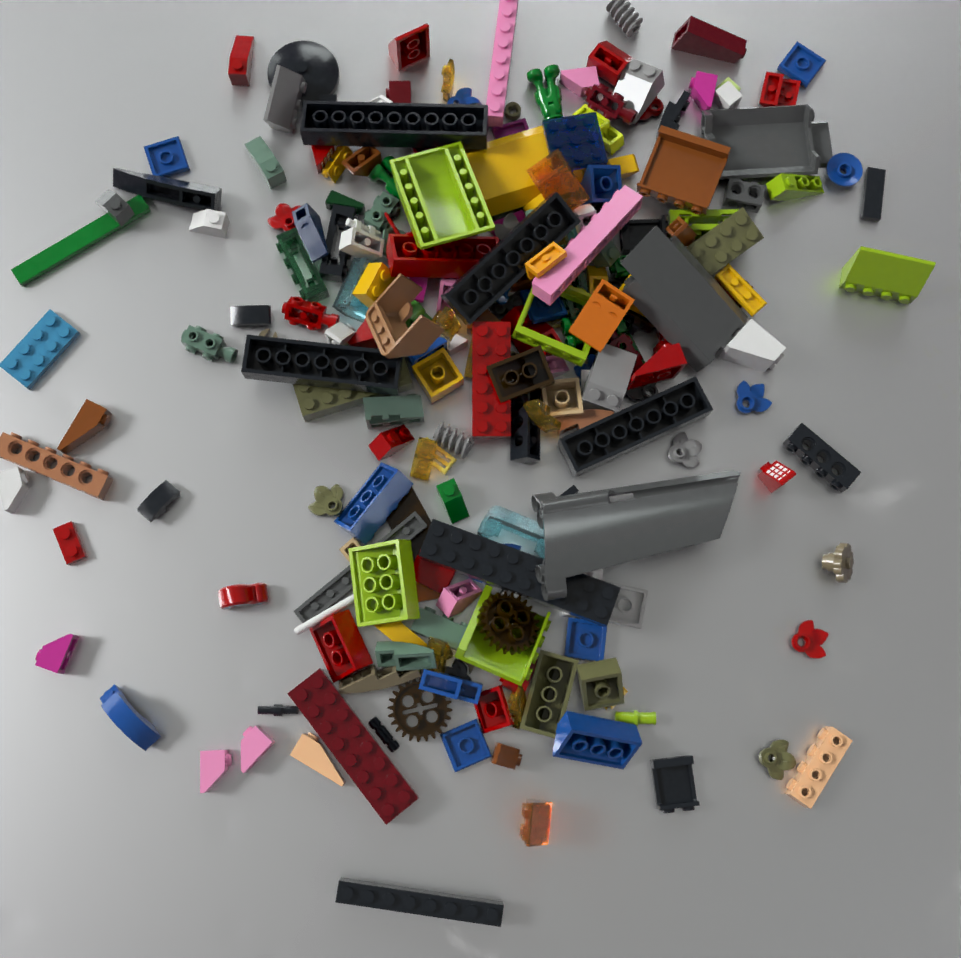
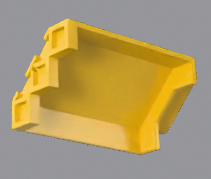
[464,119,602,216]

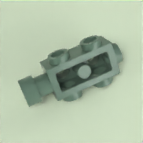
[363,191,401,233]
[181,325,238,363]

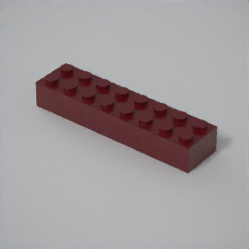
[287,668,419,825]

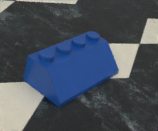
[334,462,414,545]
[553,711,642,769]

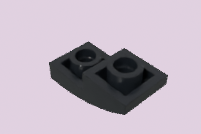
[230,305,271,326]
[137,480,180,522]

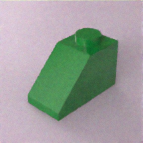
[436,478,470,524]

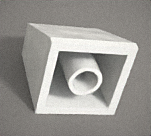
[719,318,786,372]

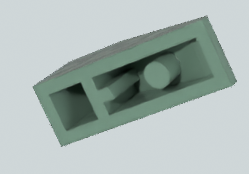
[244,136,287,189]

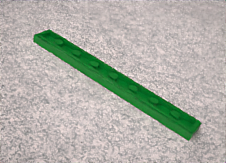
[11,195,151,287]

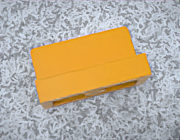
[525,241,567,280]

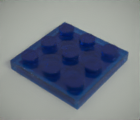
[542,112,608,174]

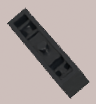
[319,204,359,283]

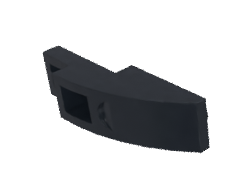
[656,90,690,140]

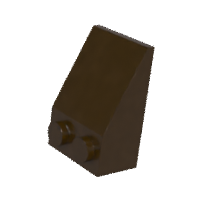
[486,345,555,403]

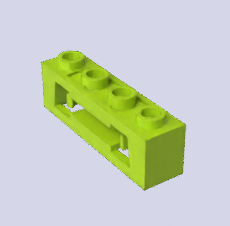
[666,209,739,239]

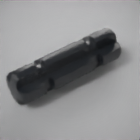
[368,717,400,752]

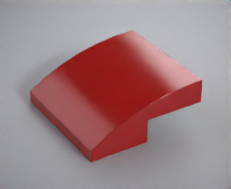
[759,71,801,107]
[414,549,456,594]

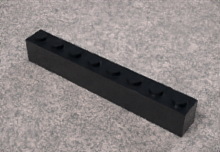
[335,877,504,927]

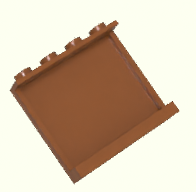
[637,125,731,215]

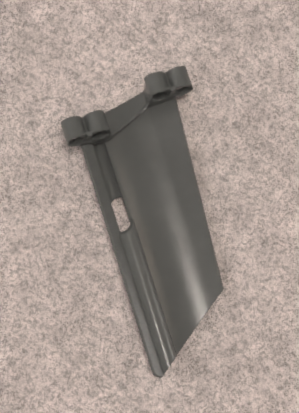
[531,470,741,601]

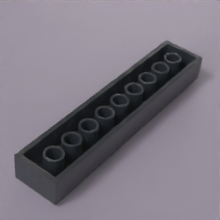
[300,101,488,150]
[418,519,621,627]

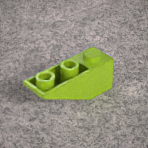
[766,173,824,201]

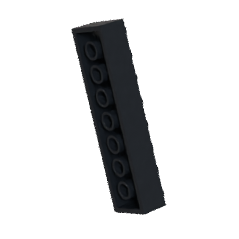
[441,192,581,325]
[241,335,403,395]
[558,376,713,477]

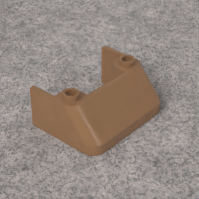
[365,273,445,359]

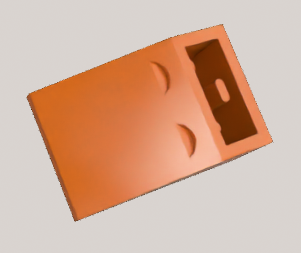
[568,279,635,352]

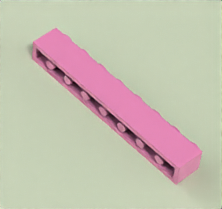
[486,0,518,127]
[532,185,643,306]

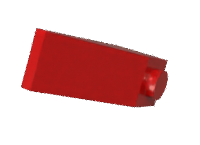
[228,35,254,86]

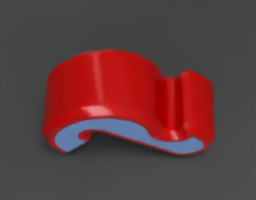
[218,583,269,610]

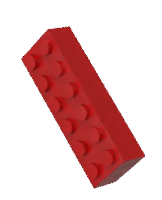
[386,234,499,278]
[472,322,511,438]

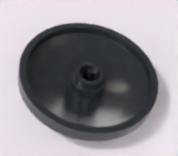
[267,41,339,109]

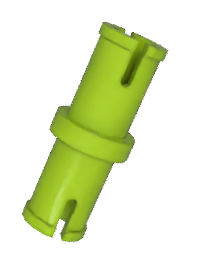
[615,710,656,726]

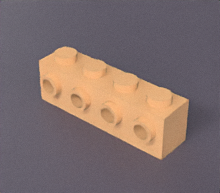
[785,726,853,809]

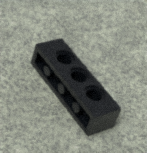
[510,389,541,464]
[783,423,861,492]

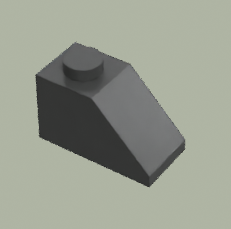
[95,189,135,227]

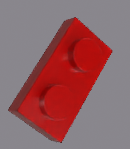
[53,521,87,565]

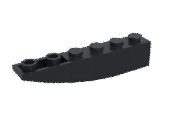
[113,168,222,210]

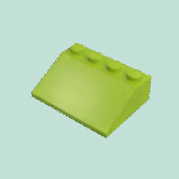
[839,246,936,304]
[348,539,420,627]

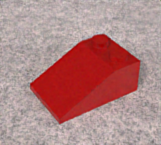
[388,23,430,71]
[627,343,687,390]

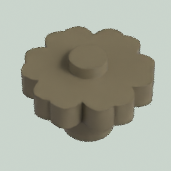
[822,543,854,583]

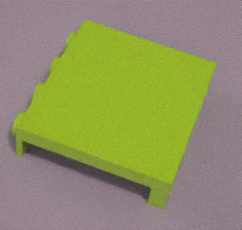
[454,584,551,686]

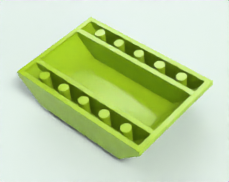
[389,141,495,250]

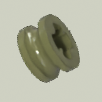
[505,102,521,121]

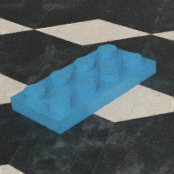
[0,309,80,390]

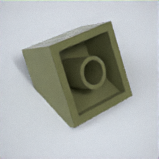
[577,657,624,711]

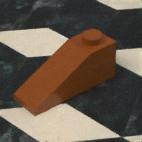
[57,399,112,455]

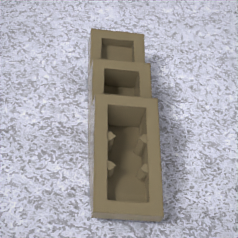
[339,664,421,694]

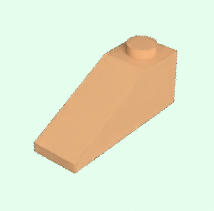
[290,732,346,786]

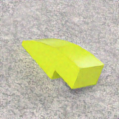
[572,104,625,155]

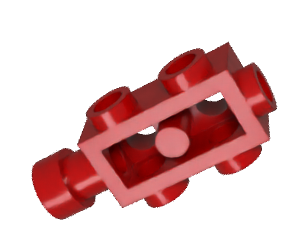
[282,297,340,330]

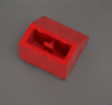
[586,40,634,87]

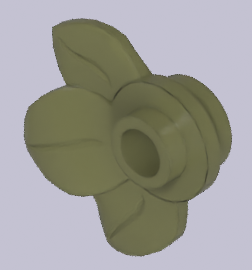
[308,484,344,516]
[759,740,796,780]

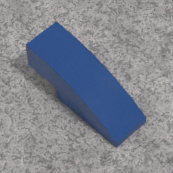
[418,669,483,705]

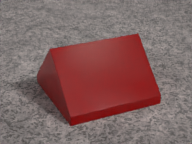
[474,685,513,734]

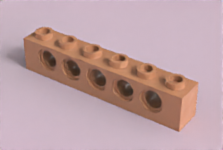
[0,432,113,500]

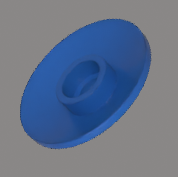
[826,153,863,187]

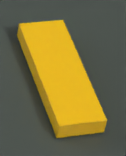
[714,263,767,317]

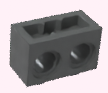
[722,178,765,213]

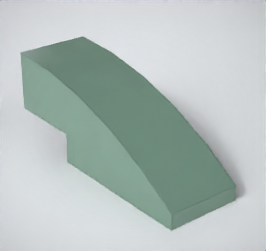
[375,641,437,671]

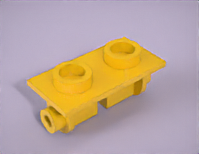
[321,146,353,183]

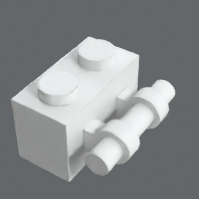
[339,218,385,262]

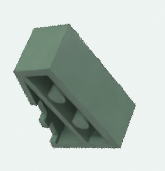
[363,394,424,429]

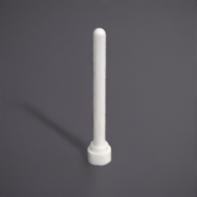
[294,594,354,635]

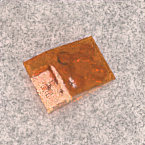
[526,149,590,211]
[519,798,552,847]

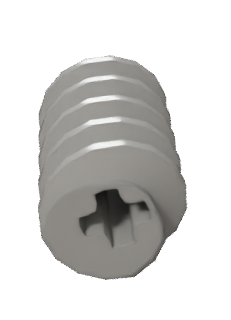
[606,0,643,37]
[433,421,476,459]

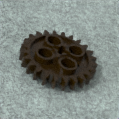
[477,591,540,655]
[387,676,453,742]

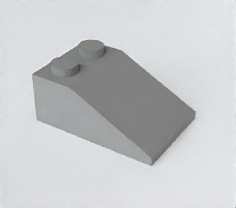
[613,59,665,124]
[581,343,637,412]

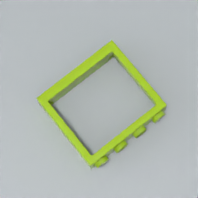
[511,285,592,367]

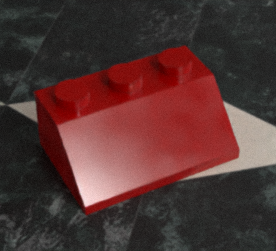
[309,609,373,683]

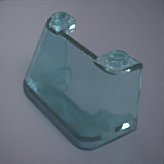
[477,505,545,559]

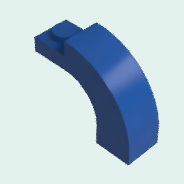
[100,684,161,751]

